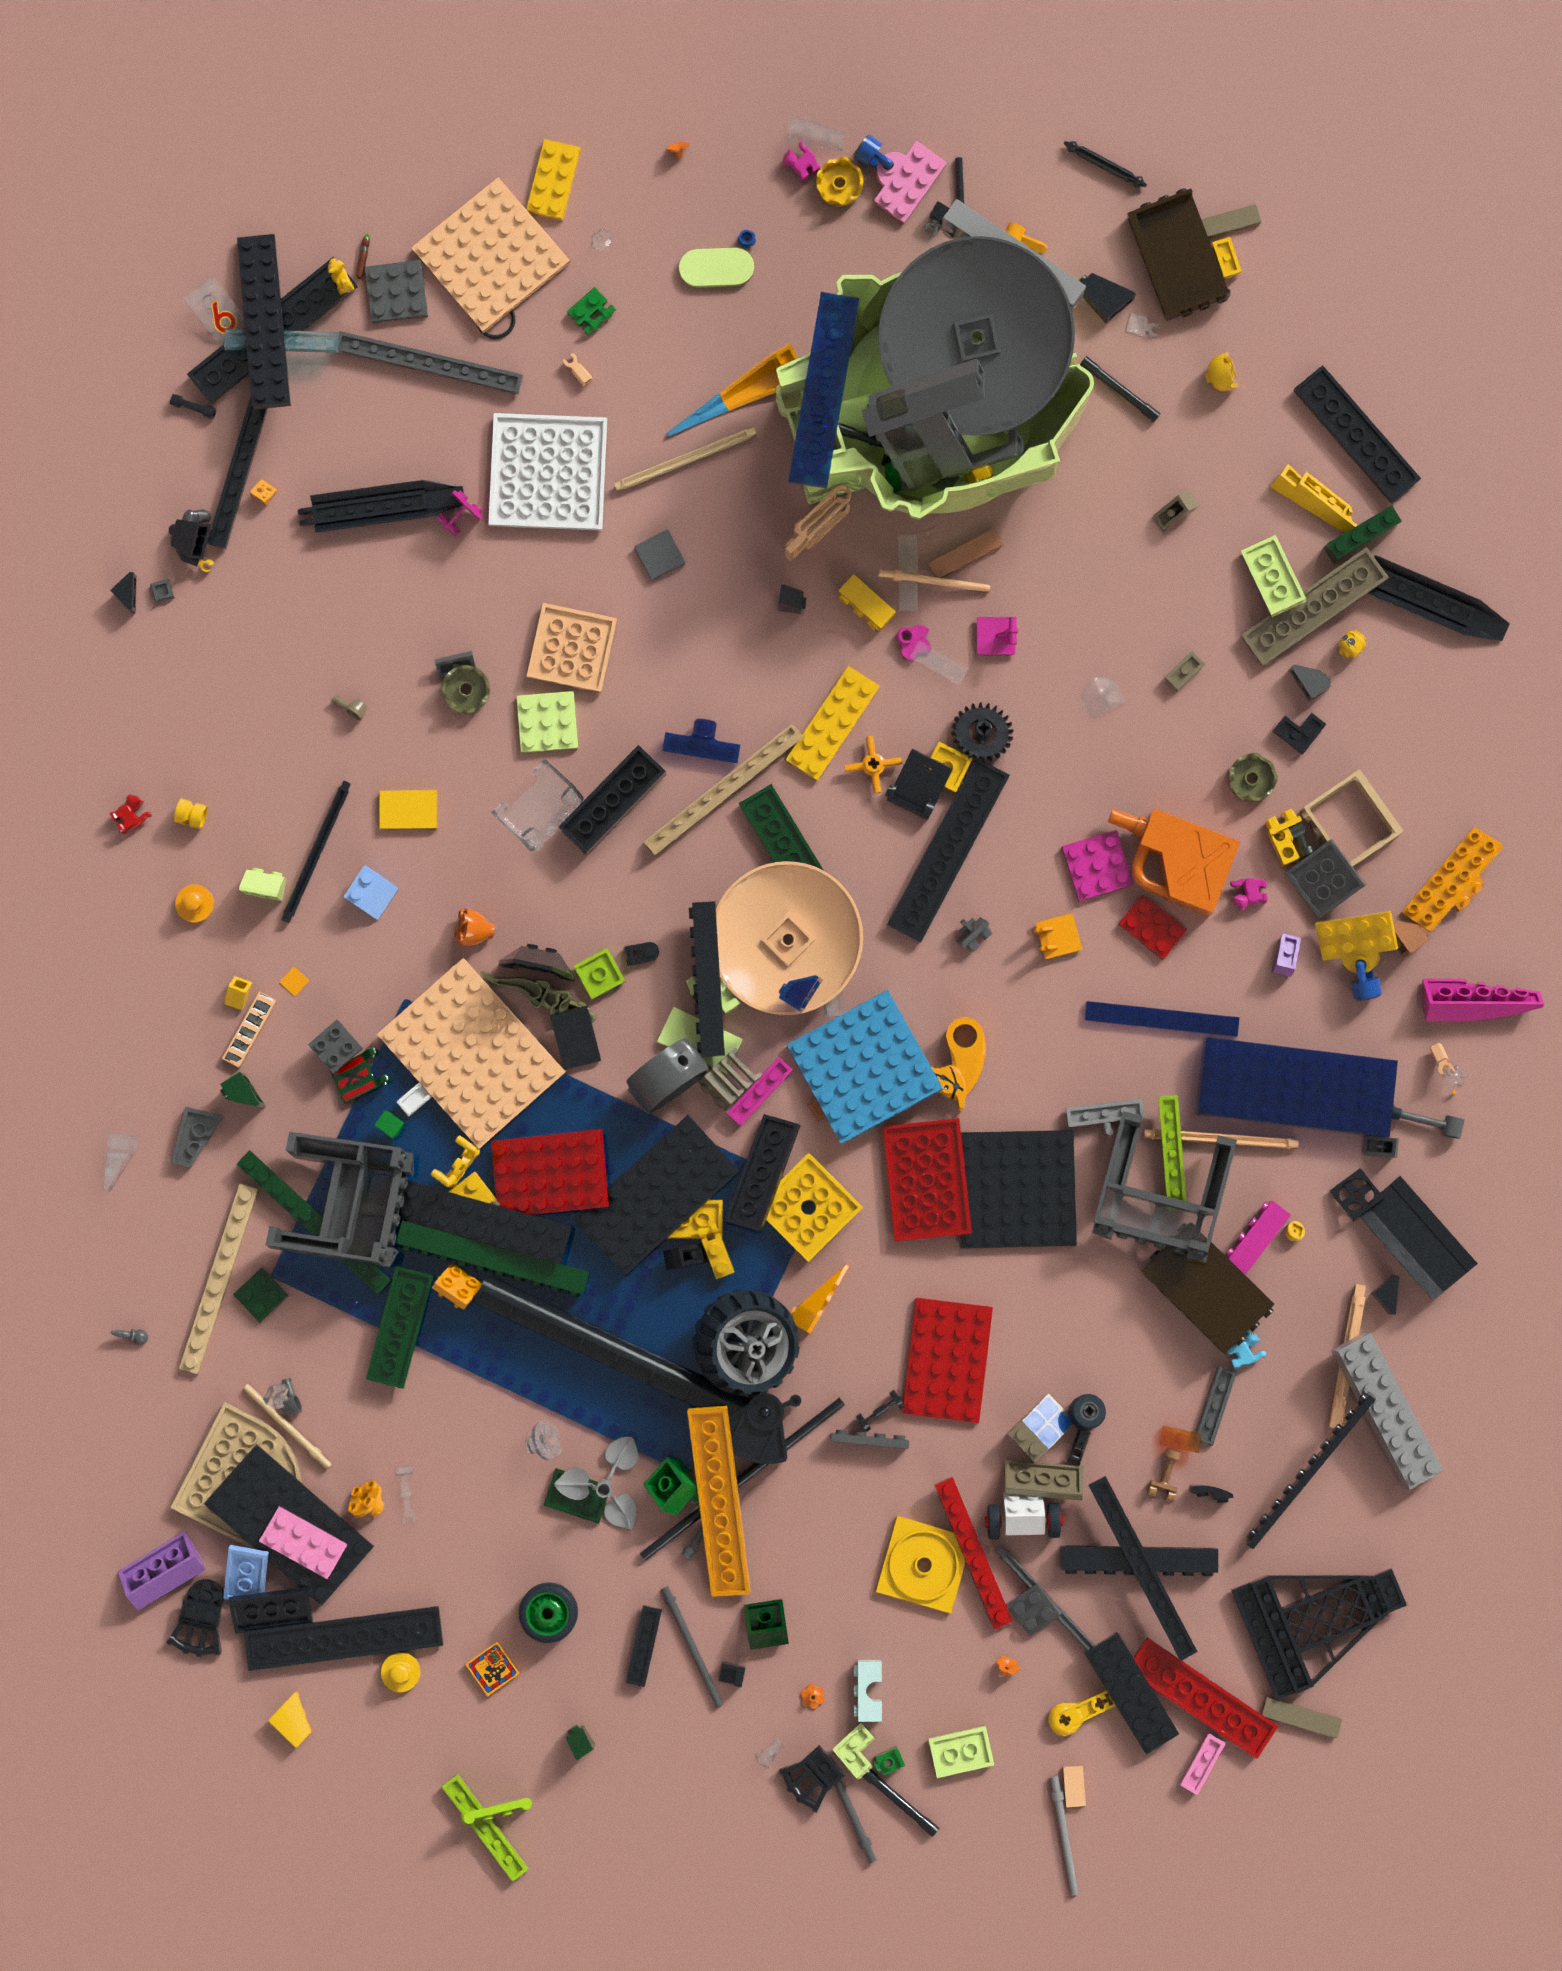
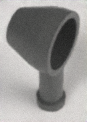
[281,1378,302,1414]

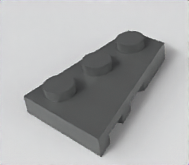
[171,1107,224,1168]

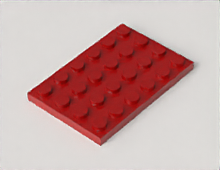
[883,1118,972,1242]
[491,1129,609,1215]
[902,1298,993,1423]

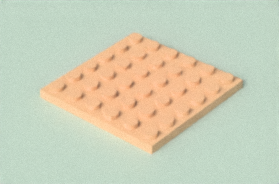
[411,178,570,333]

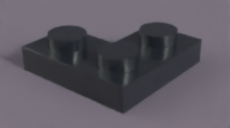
[1272,713,1326,755]

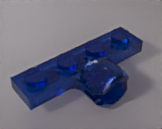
[662,718,741,764]

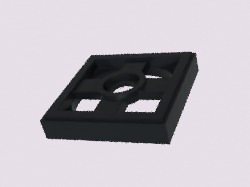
[1329,1168,1384,1222]

